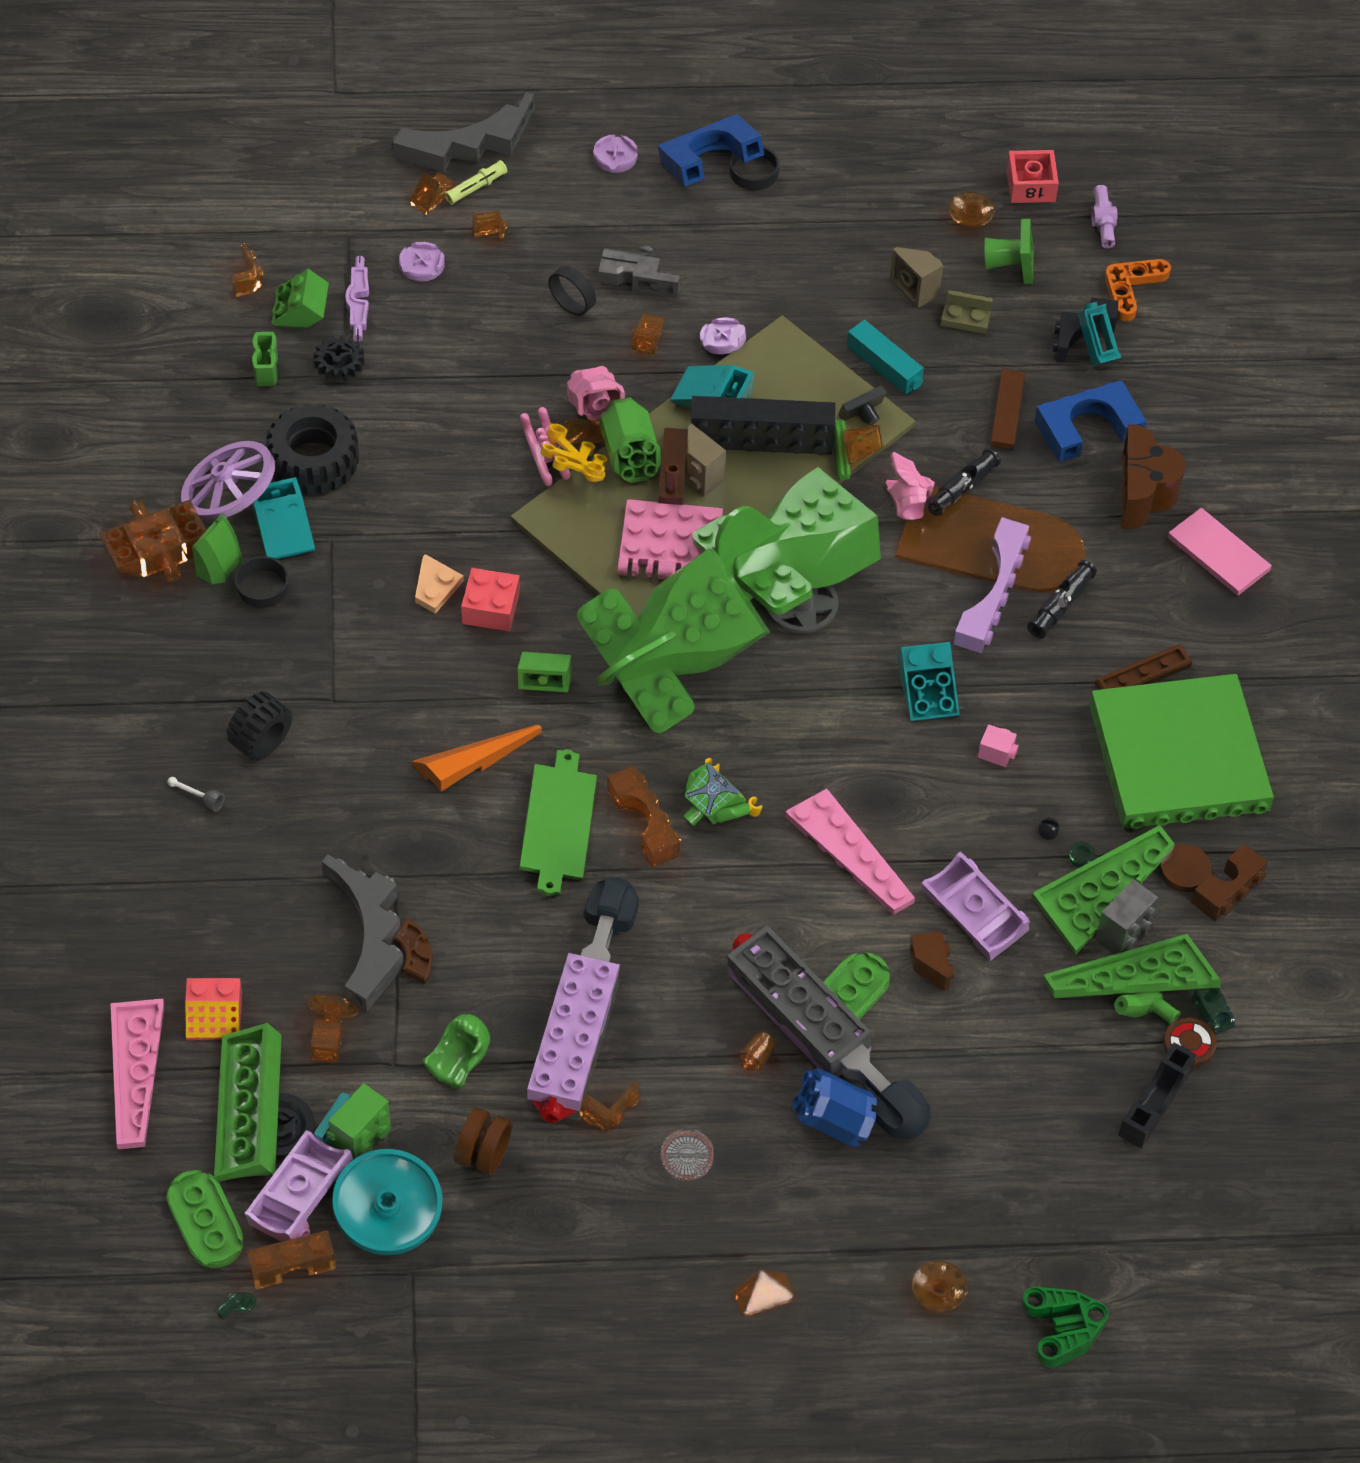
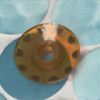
[949,192,995,228]
[306,994,359,1023]
[912,1261,967,1313]

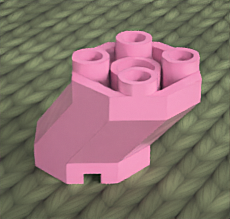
[567,366,625,421]

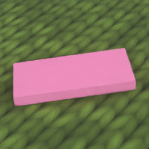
[1167,508,1272,596]

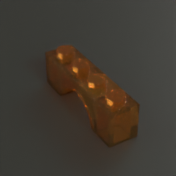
[607,765,682,867]

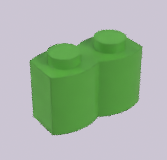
[252,332,278,386]

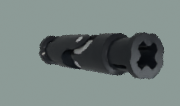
[926,448,1001,516]
[1027,560,1097,639]

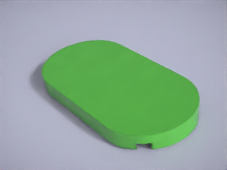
[823,952,890,1020]
[167,1170,243,1268]

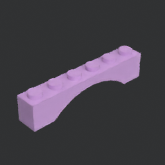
[954,517,1031,653]

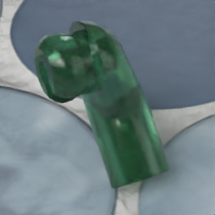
[214,1292,257,1320]

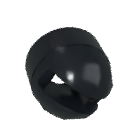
[1038,817,1060,840]

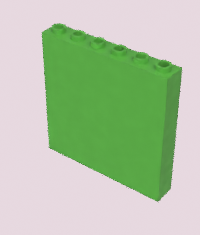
[1089,674,1274,829]

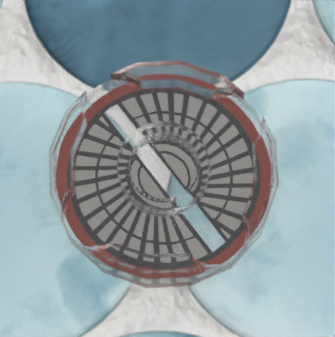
[660,1129,714,1181]

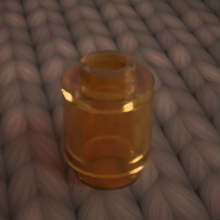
[739,1032,776,1071]

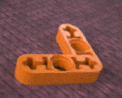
[1105,259,1171,322]

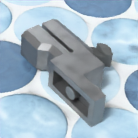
[599,245,680,298]

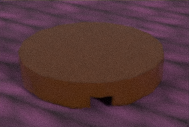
[1160,844,1212,892]

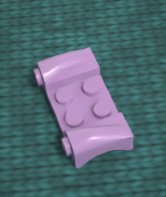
[921,851,1030,961]
[244,1130,353,1247]

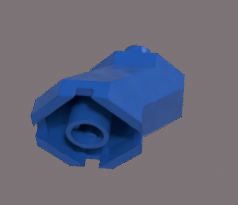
[792,1068,877,1148]

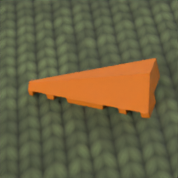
[412,725,542,792]

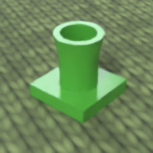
[985,219,1034,284]

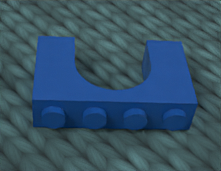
[658,114,764,187]
[1035,380,1147,462]

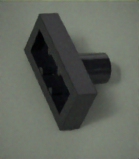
[838,385,887,426]

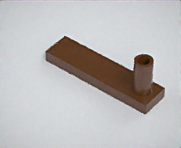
[658,428,688,505]

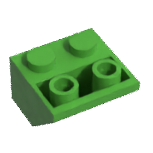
[272,269,329,328]

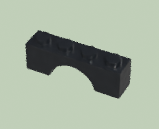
[1118,1042,1197,1149]

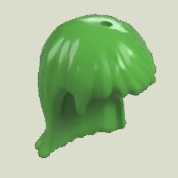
[422,1014,490,1089]

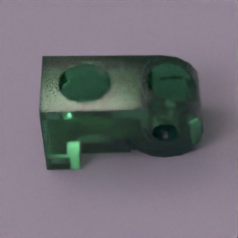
[1191,988,1235,1035]

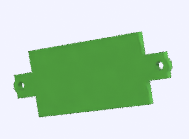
[519,749,597,896]

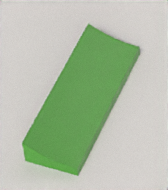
[214,1023,282,1182]

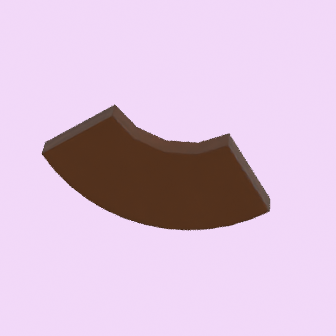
[393,919,433,984]

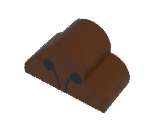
[1121,424,1186,529]

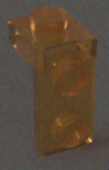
[231,243,264,297]
[632,314,665,355]
[581,1080,640,1132]

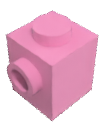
[978,724,1019,767]

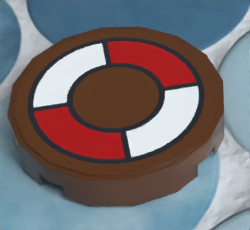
[1163,1018,1217,1068]

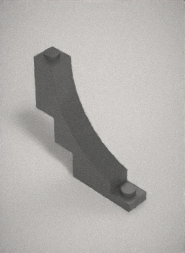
[391,92,534,172]

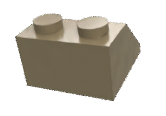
[890,247,943,308]
[687,424,726,496]

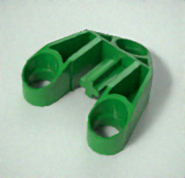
[1022,1287,1109,1368]

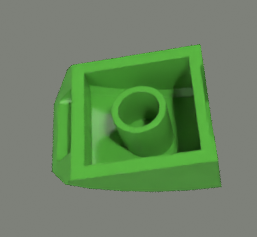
[192,514,243,584]

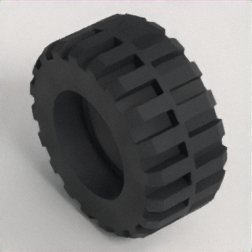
[266,403,359,495]

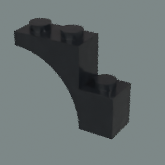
[1052,297,1119,363]

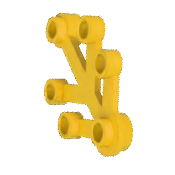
[540,424,608,482]

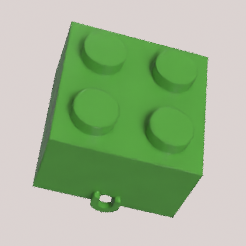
[326,1083,391,1160]

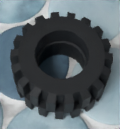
[226,691,293,760]

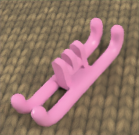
[520,407,571,486]

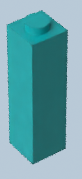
[846,320,924,395]

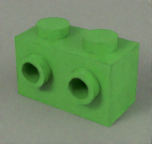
[518,652,572,692]

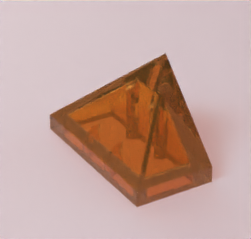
[565,419,605,444]
[843,425,883,464]
[734,1270,796,1317]

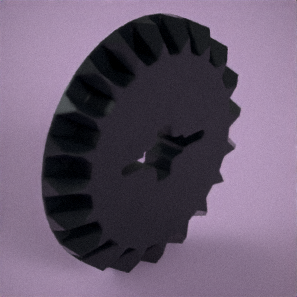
[276,1093,315,1158]

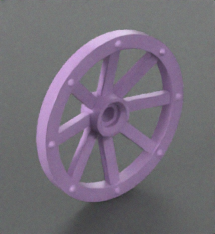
[181,441,275,521]

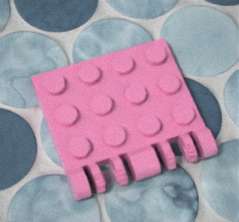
[617,499,723,580]

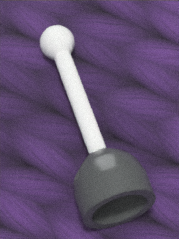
[167,777,225,812]

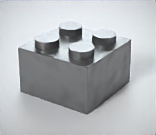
[1095,879,1158,954]

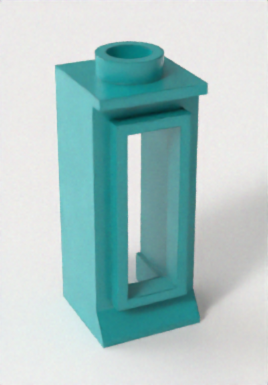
[1077,302,1122,366]

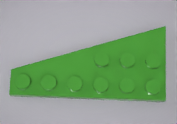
[1044,934,1220,998]

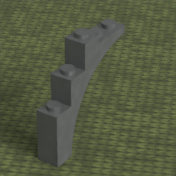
[322,854,404,1012]

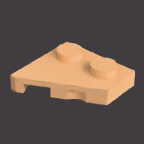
[415,554,464,614]

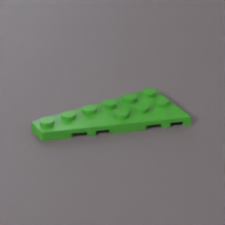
[1032,825,1174,955]

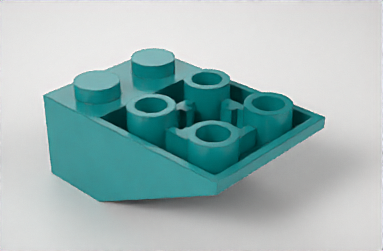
[670,365,755,409]
[249,477,315,559]
[897,642,960,721]

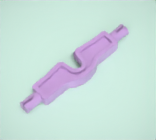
[345,256,369,342]

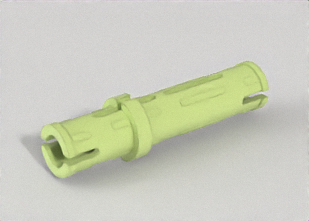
[444,160,507,205]

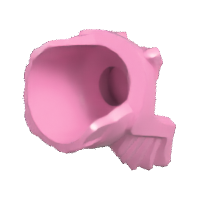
[886,452,935,520]

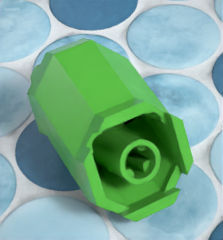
[599,397,661,483]

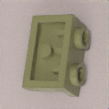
[941,290,993,334]

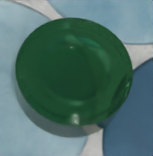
[1068,841,1095,868]

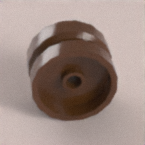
[454,1107,513,1176]

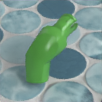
[1114,991,1181,1025]

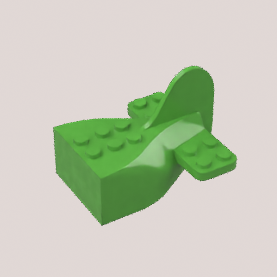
[693,467,881,615]
[577,548,770,733]

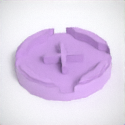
[593,135,638,173]
[399,242,445,281]
[700,317,746,354]

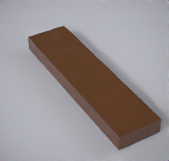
[990,369,1025,450]
[1095,644,1192,690]

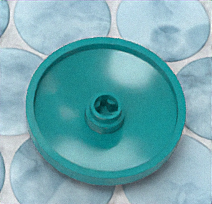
[332,1149,442,1255]

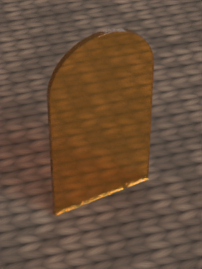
[895,486,1085,592]

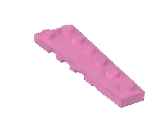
[785,789,915,915]
[111,999,164,1149]

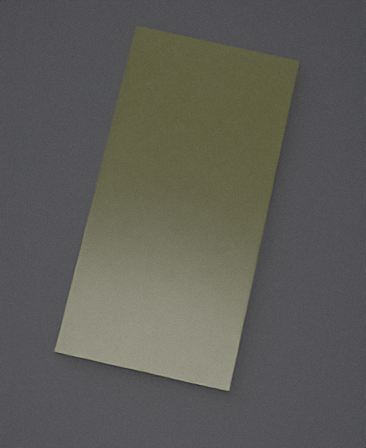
[511,315,916,617]

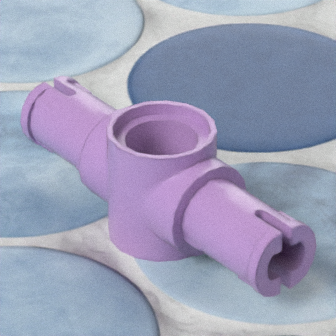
[1091,185,1118,248]

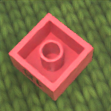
[1006,150,1059,203]
[461,568,520,632]

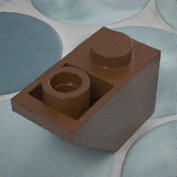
[909,932,954,990]

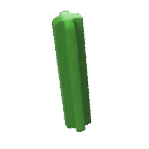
[834,420,851,480]

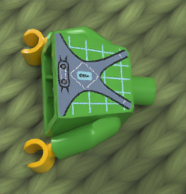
[683,758,763,826]

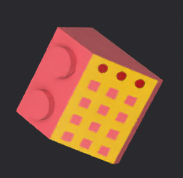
[185,978,242,1040]

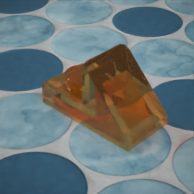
[410,172,456,214]

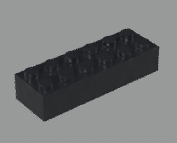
[691,396,836,455]

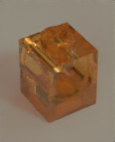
[310,1018,343,1062]

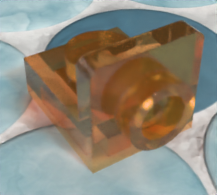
[472,210,508,242]

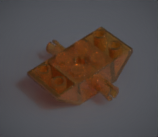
[99,499,207,582]

